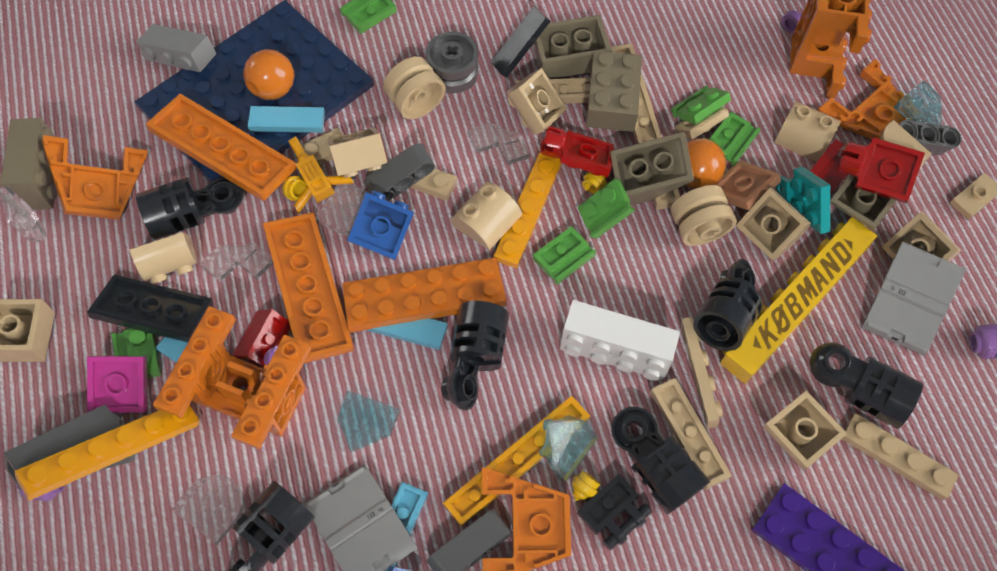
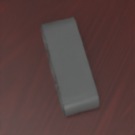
[899,120,962,155]
[364,143,435,201]
[426,509,513,571]

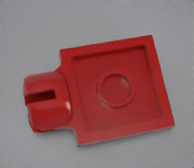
[540,127,614,177]
[838,137,925,203]

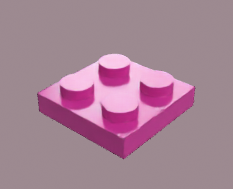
[87,356,147,413]

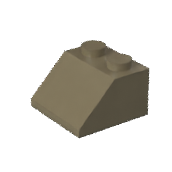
[830,175,897,231]

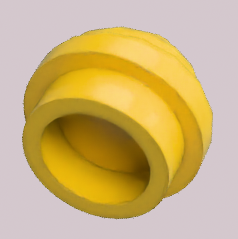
[582,172,607,195]
[282,175,307,201]
[572,470,601,501]

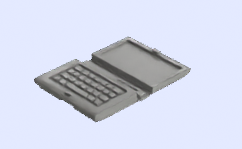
[861,241,966,356]
[304,464,417,571]

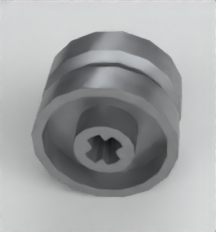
[426,31,478,94]

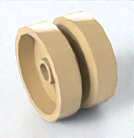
[383,57,446,119]
[670,185,737,246]

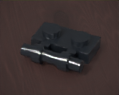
[576,474,652,551]

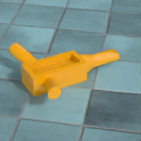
[288,137,354,213]

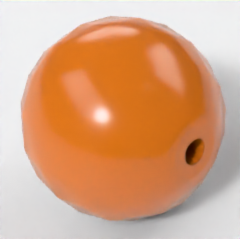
[243,49,294,100]
[685,138,726,189]

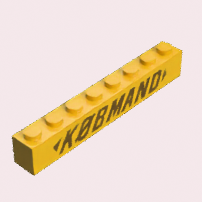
[720,217,878,384]

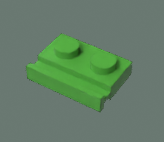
[340,0,397,34]
[671,86,731,124]
[709,112,761,166]
[577,179,635,239]
[532,226,596,285]
[111,329,162,379]

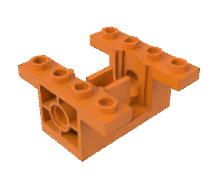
[789,0,872,99]
[153,306,311,450]

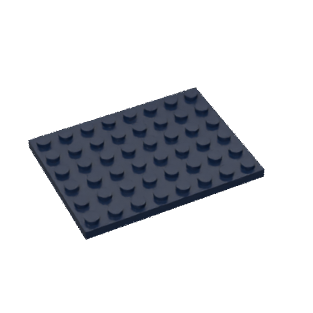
[134,0,374,182]

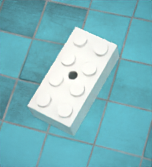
[560,300,680,381]

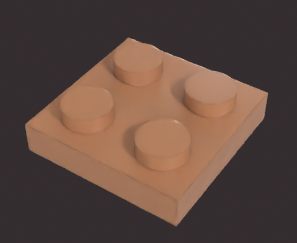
[716,161,781,211]

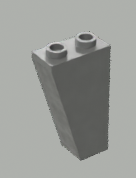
[4,404,135,490]

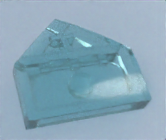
[894,80,942,125]
[337,391,400,452]
[539,415,598,482]

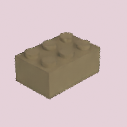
[531,15,612,79]
[586,50,642,132]
[0,118,58,211]

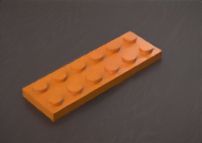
[146,94,296,201]
[263,212,354,363]
[342,257,507,333]

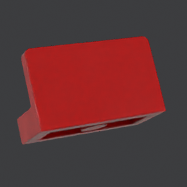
[810,139,848,197]
[232,309,290,368]

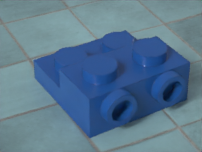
[346,190,414,260]

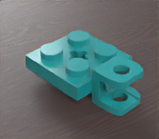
[776,166,830,234]

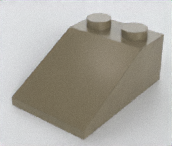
[610,131,694,206]

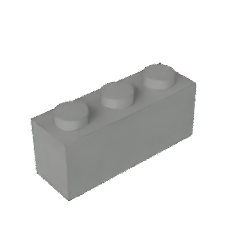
[136,24,217,72]

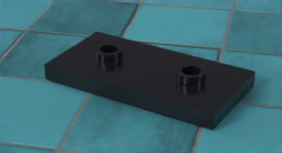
[87,274,213,343]

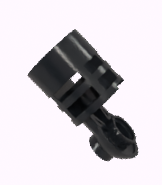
[136,177,244,240]
[693,259,763,351]
[441,301,509,411]
[809,342,923,429]
[611,407,711,515]
[229,480,315,571]

